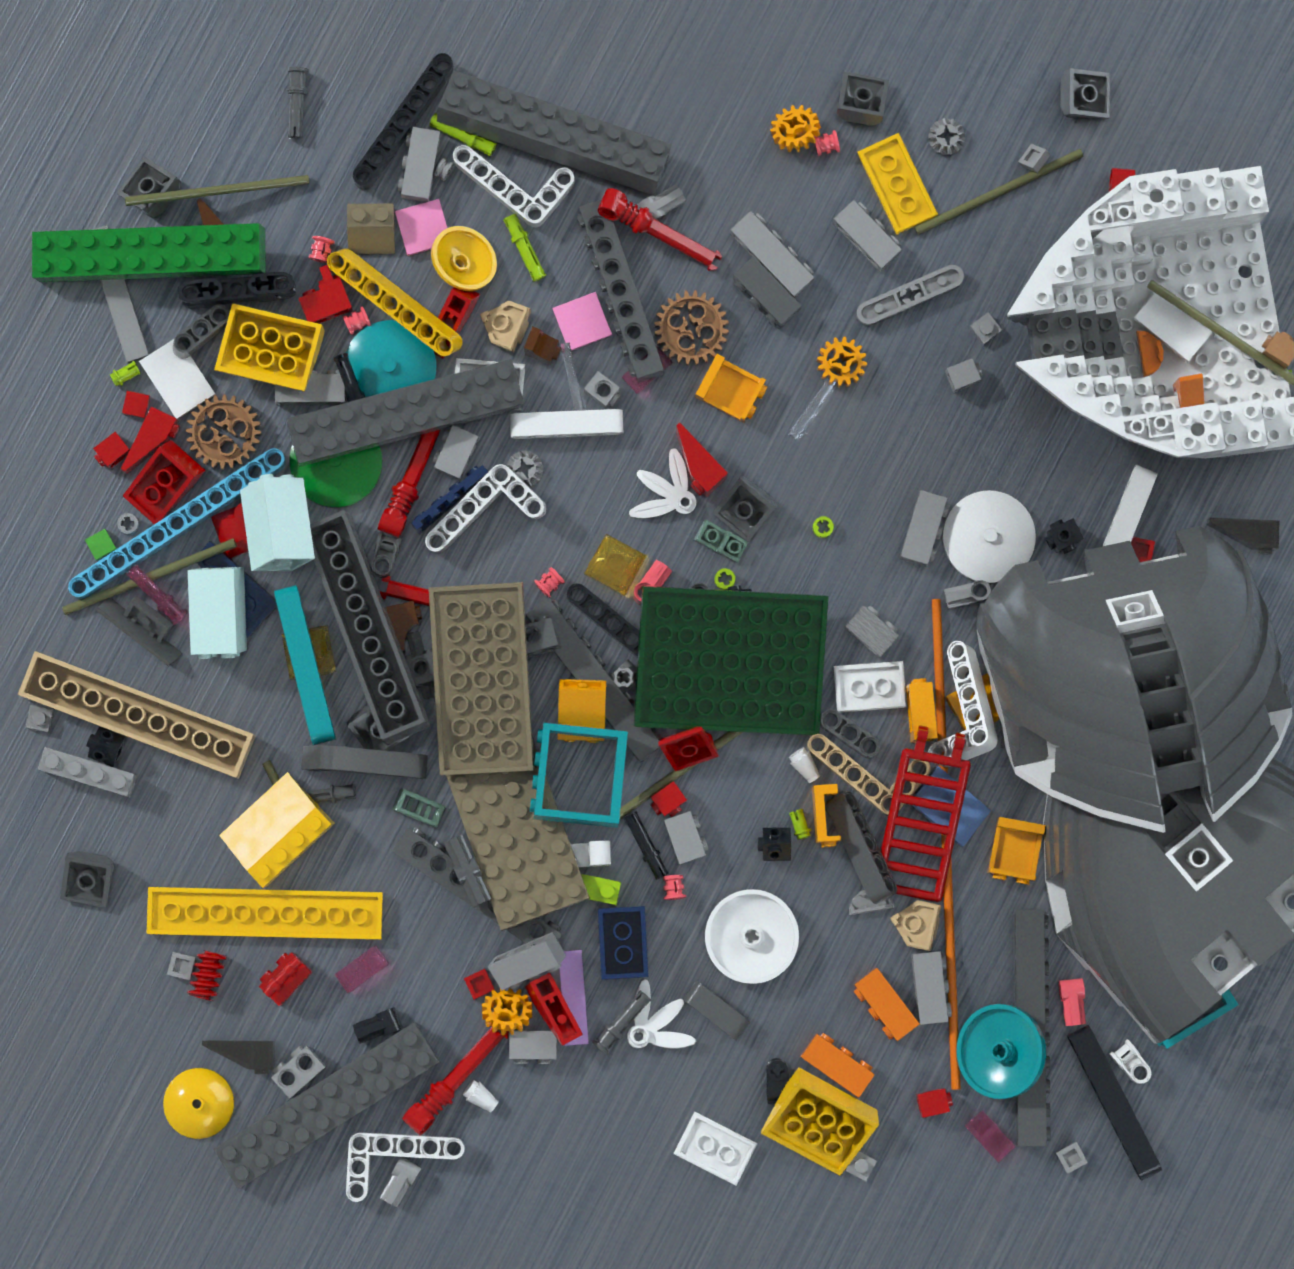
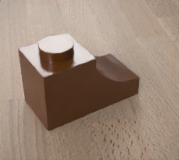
[524,326,562,365]
[386,601,423,653]

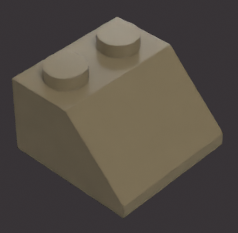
[347,203,395,255]

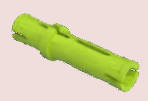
[429,112,497,157]
[503,213,547,282]

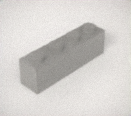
[730,211,814,298]
[38,747,138,798]

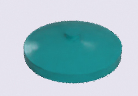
[346,320,437,398]
[956,1004,1046,1099]

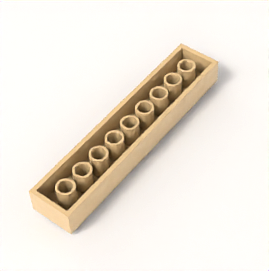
[18,651,256,779]

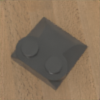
[1060,68,1110,119]
[837,72,889,126]
[117,157,180,218]
[713,477,777,542]
[346,705,411,751]
[60,851,114,908]

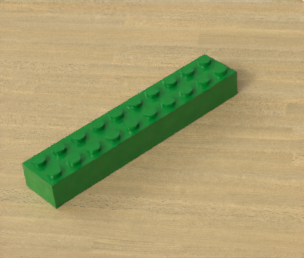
[32,223,266,282]

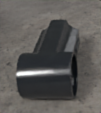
[353,1007,403,1044]

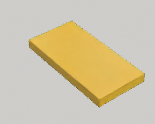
[857,133,938,235]

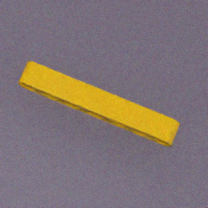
[327,248,462,356]

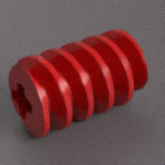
[187,950,227,1001]

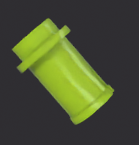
[109,361,141,387]
[789,809,812,840]

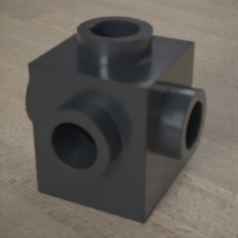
[1045,518,1084,554]
[86,727,126,767]
[758,827,791,861]

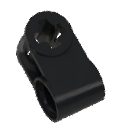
[766,1058,789,1104]

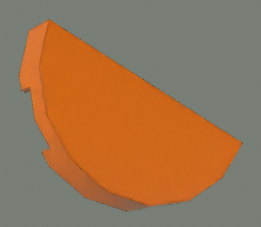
[1136,331,1164,377]

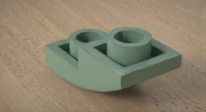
[694,520,749,563]

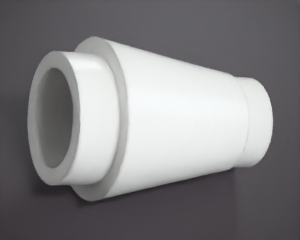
[789,747,821,783]
[463,1080,499,1113]

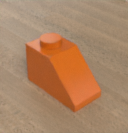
[1173,373,1204,408]

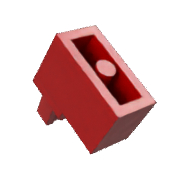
[298,265,353,324]

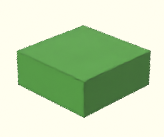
[85,529,117,561]

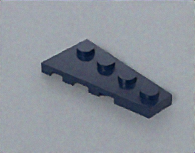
[411,465,489,535]
[198,541,277,638]

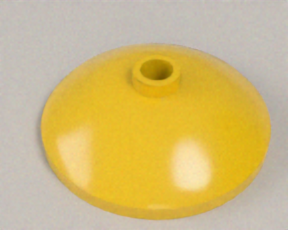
[431,226,497,291]
[163,1068,234,1139]

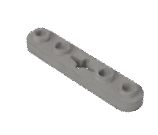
[856,265,964,326]

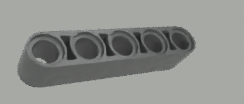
[826,791,897,904]

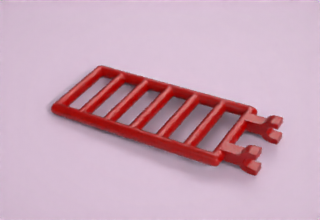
[881,725,971,902]

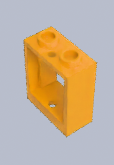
[906,678,938,743]

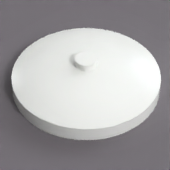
[942,491,1036,584]
[705,889,799,984]

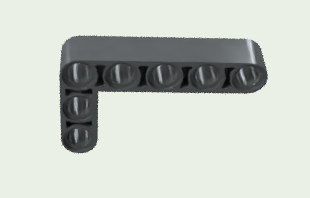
[301,745,428,779]

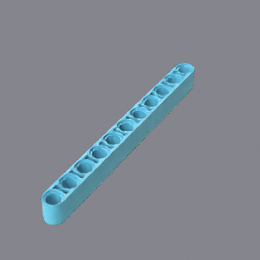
[68,448,286,599]

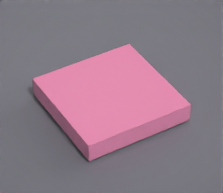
[395,199,447,256]
[552,292,612,352]

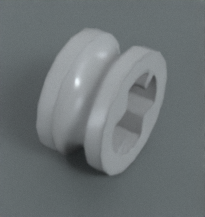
[434,158,454,181]
[117,513,140,535]

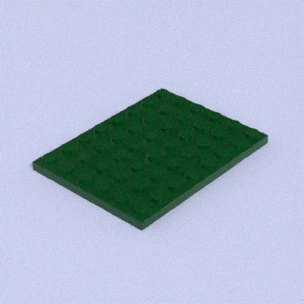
[634,586,829,735]

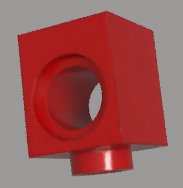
[93,432,130,469]
[916,1088,953,1118]

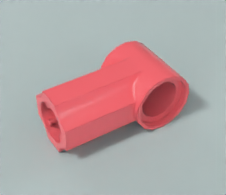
[634,560,673,605]
[1059,978,1086,1026]

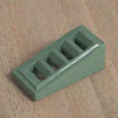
[392,789,446,828]

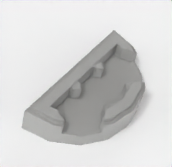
[849,890,895,915]

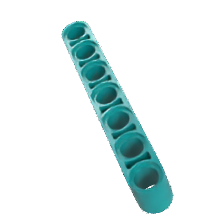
[274,585,336,745]

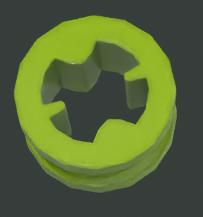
[813,516,834,538]
[715,568,735,590]

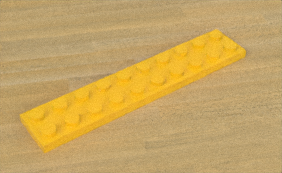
[147,887,383,940]

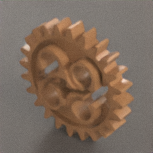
[654,290,729,366]
[186,394,262,470]

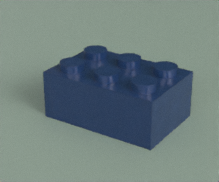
[598,906,649,980]

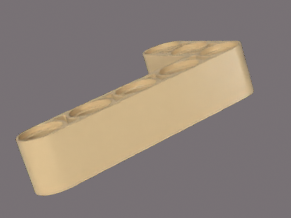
[807,734,931,816]

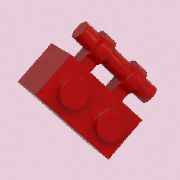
[259,952,313,1006]

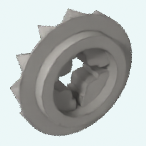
[928,118,965,155]
[506,451,543,488]

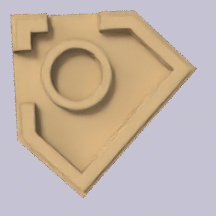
[480,301,532,352]
[890,900,941,951]

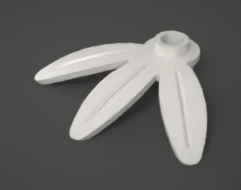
[629,448,696,518]
[627,979,696,1049]

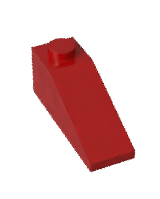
[430,288,481,359]
[121,406,180,474]
[525,973,583,1046]

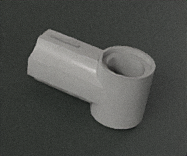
[638,184,686,221]
[944,580,991,609]
[613,660,637,690]
[380,1157,422,1207]

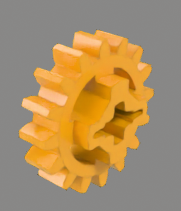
[770,105,821,152]
[816,337,867,388]
[482,987,532,1035]

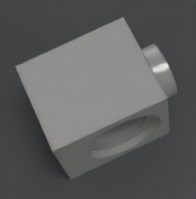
[945,358,983,393]
[584,371,621,409]

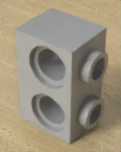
[271,1046,327,1099]

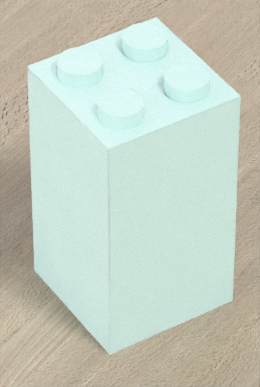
[240,474,315,571]
[188,567,247,659]

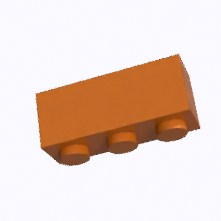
[853,968,920,1041]
[800,1033,875,1098]

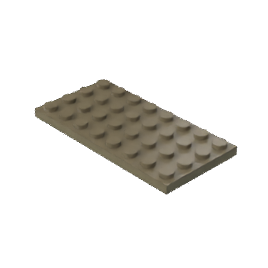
[429,582,534,775]
[446,738,590,931]

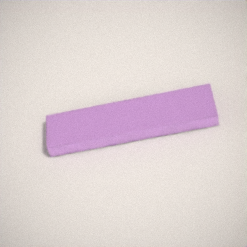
[560,950,589,1046]

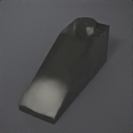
[1206,517,1280,555]
[202,1040,275,1074]

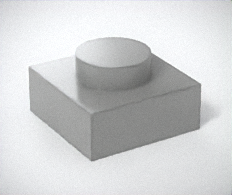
[1018,144,1051,173]
[970,312,1002,345]
[25,705,54,733]
[167,952,196,980]
[1055,1142,1088,1174]
[845,1151,877,1181]

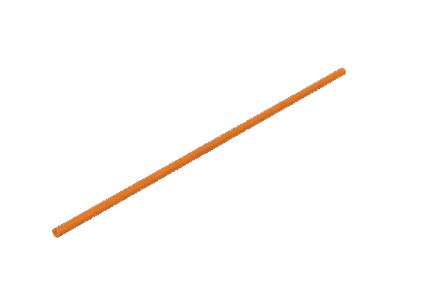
[932,599,961,1090]

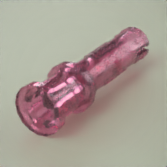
[126,564,188,626]

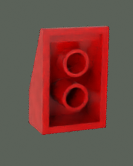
[676,423,728,498]
[123,440,206,525]

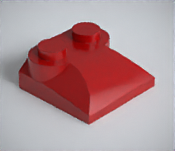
[211,503,249,559]
[658,726,719,771]

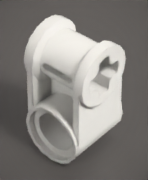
[1109,1039,1151,1084]

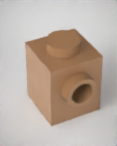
[1261,331,1294,369]

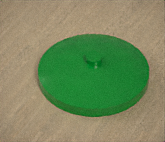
[289,445,383,508]

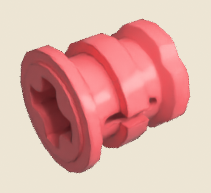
[814,130,840,156]
[308,236,335,263]
[342,306,371,335]
[534,567,565,598]
[663,875,686,900]

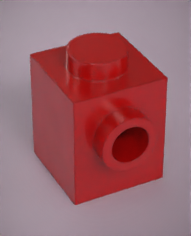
[650,781,687,818]

